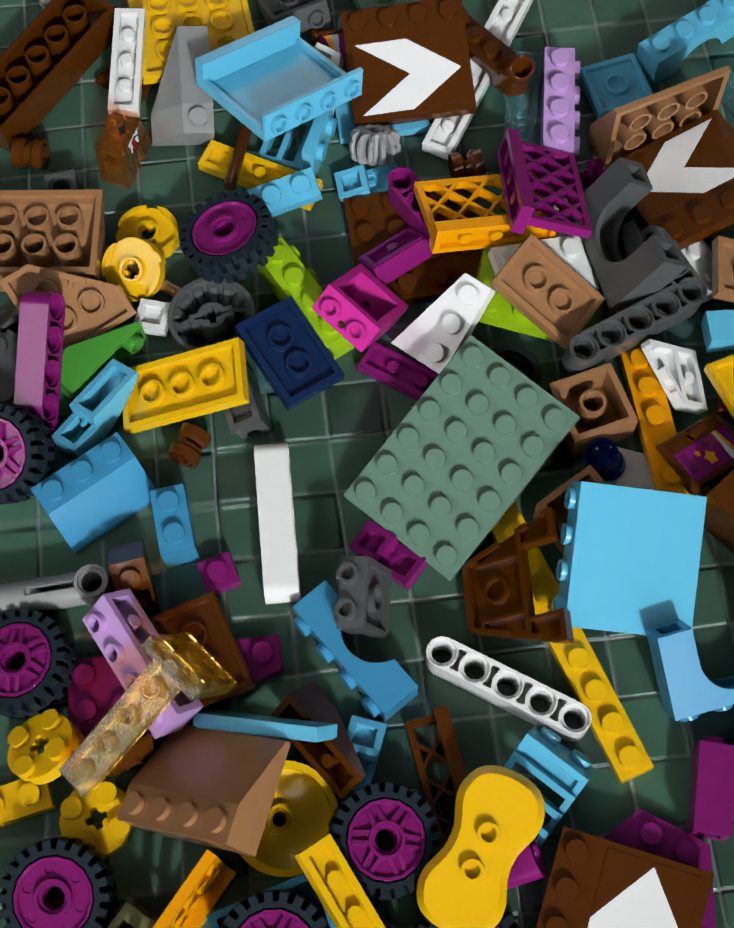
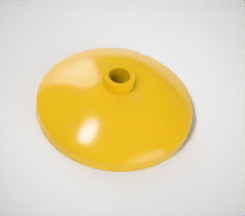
[239,760,338,877]

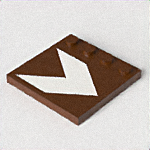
[341,0,477,128]
[606,109,734,250]
[535,826,714,928]

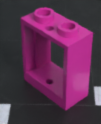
[312,263,409,352]

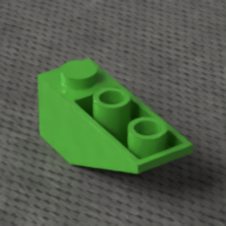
[60,321,147,401]

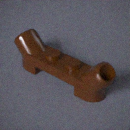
[462,5,535,97]

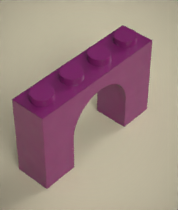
[687,736,734,842]

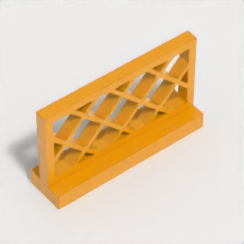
[413,171,558,254]
[153,849,238,928]

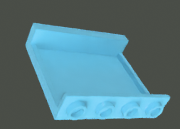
[195,15,363,142]
[552,481,707,635]

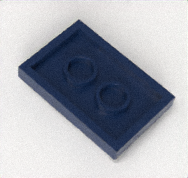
[234,296,345,411]

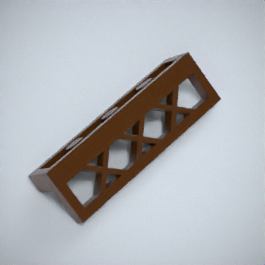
[404,705,468,849]

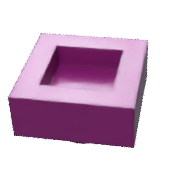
[196,551,242,596]

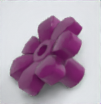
[579,158,605,189]

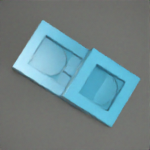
[334,161,403,202]
[334,715,387,796]

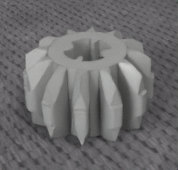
[349,123,401,167]

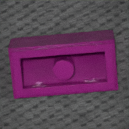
[358,226,432,285]

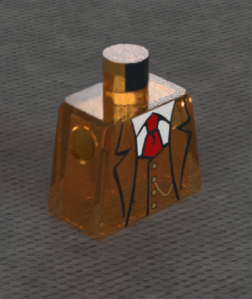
[95,112,152,189]

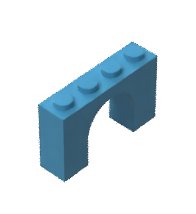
[645,619,734,722]

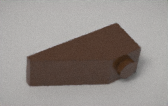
[270,681,366,800]

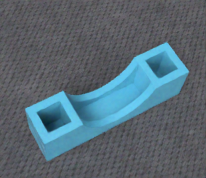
[636,0,734,86]

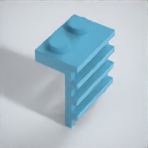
[247,109,337,177]
[504,725,596,848]

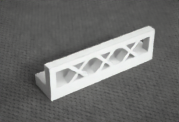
[107,8,146,131]

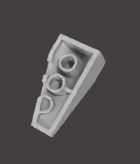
[151,26,215,146]

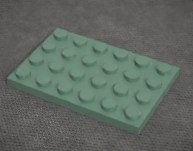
[343,334,580,581]

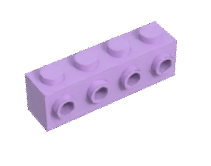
[540,47,581,171]
[82,588,203,739]

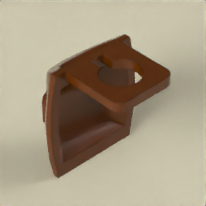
[76,730,154,777]

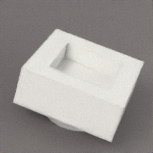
[134,298,170,337]

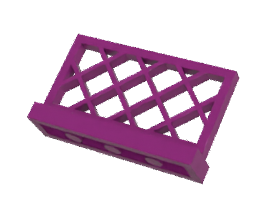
[497,128,593,239]

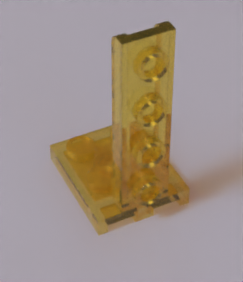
[59,632,237,797]

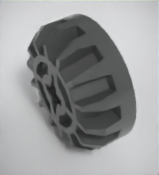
[168,278,256,352]

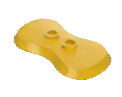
[416,765,545,928]

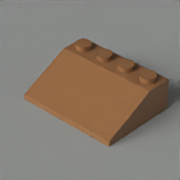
[587,65,731,170]
[0,189,105,292]
[117,725,291,857]

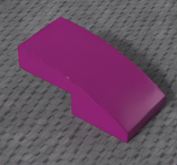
[349,520,428,591]

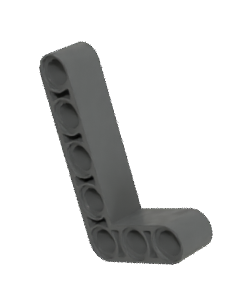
[562,225,707,375]

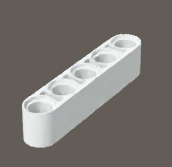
[254,442,301,605]
[425,636,592,742]

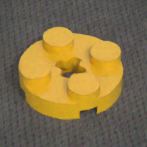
[116,205,180,259]
[101,237,166,302]
[7,709,79,785]
[59,781,133,857]

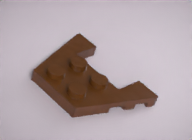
[461,507,574,644]

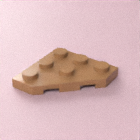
[0,264,138,350]

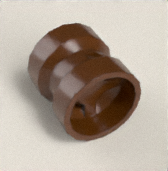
[10,137,50,170]
[448,147,486,178]
[166,422,212,469]

